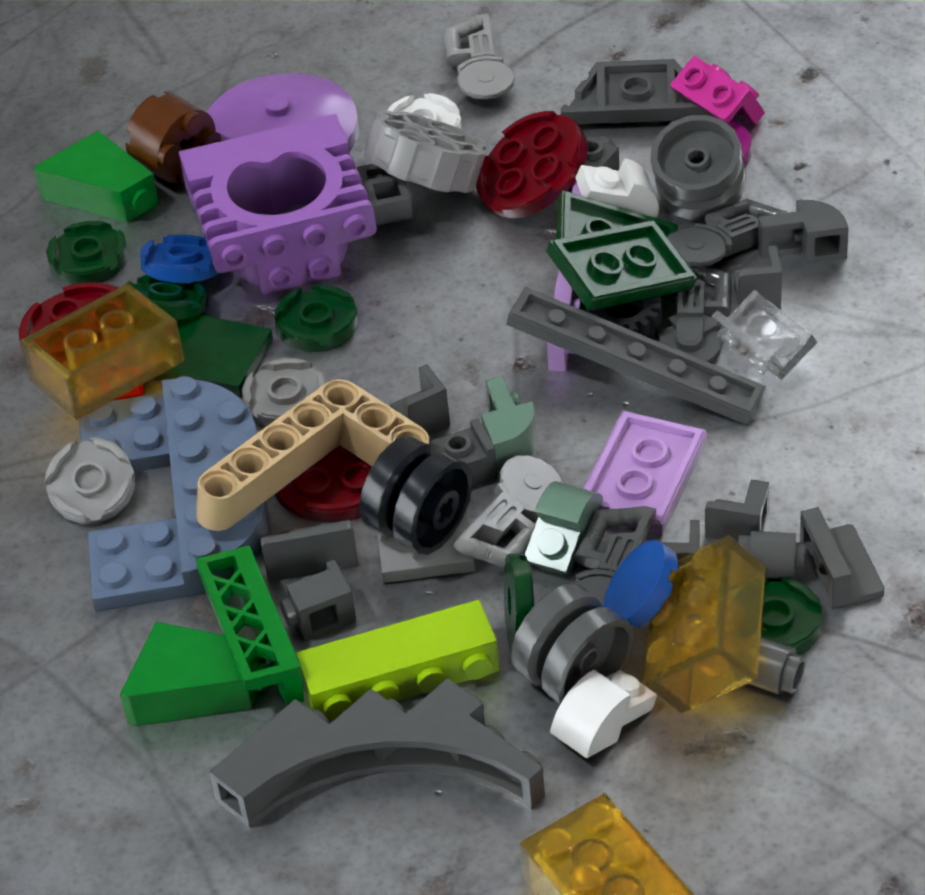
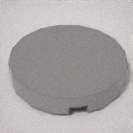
[242,358,327,427]
[45,437,135,525]

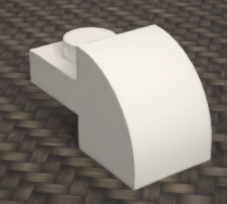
[575,158,659,218]
[550,669,657,759]

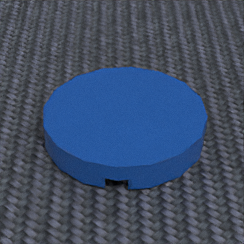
[140,235,218,283]
[603,540,678,628]

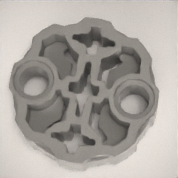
[364,110,486,193]

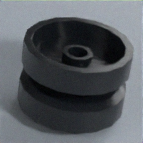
[359,436,473,555]

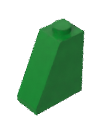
[33,130,159,222]
[120,622,271,726]

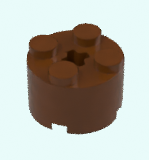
[126,91,221,185]

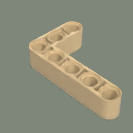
[196,379,429,531]

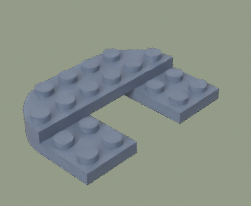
[79,376,270,612]

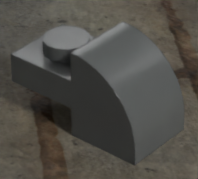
[357,164,412,226]
[758,200,849,264]

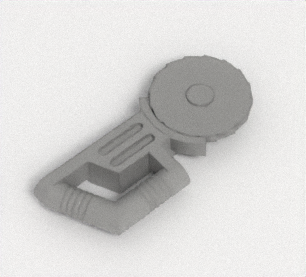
[443,13,515,99]
[453,455,562,568]

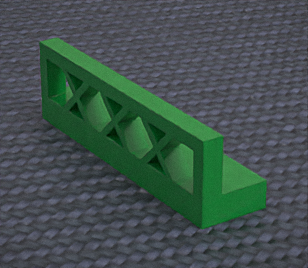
[195,546,304,706]

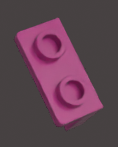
[671,56,765,125]

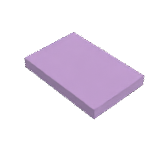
[583,410,707,535]

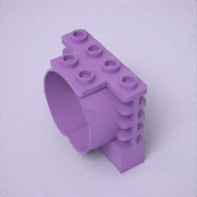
[179,114,377,294]

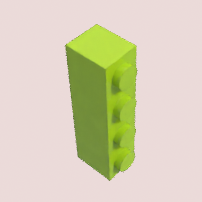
[296,599,500,721]

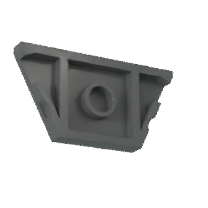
[561,59,713,124]

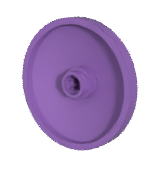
[207,73,359,152]

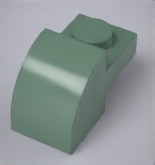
[481,376,536,475]
[525,481,603,577]

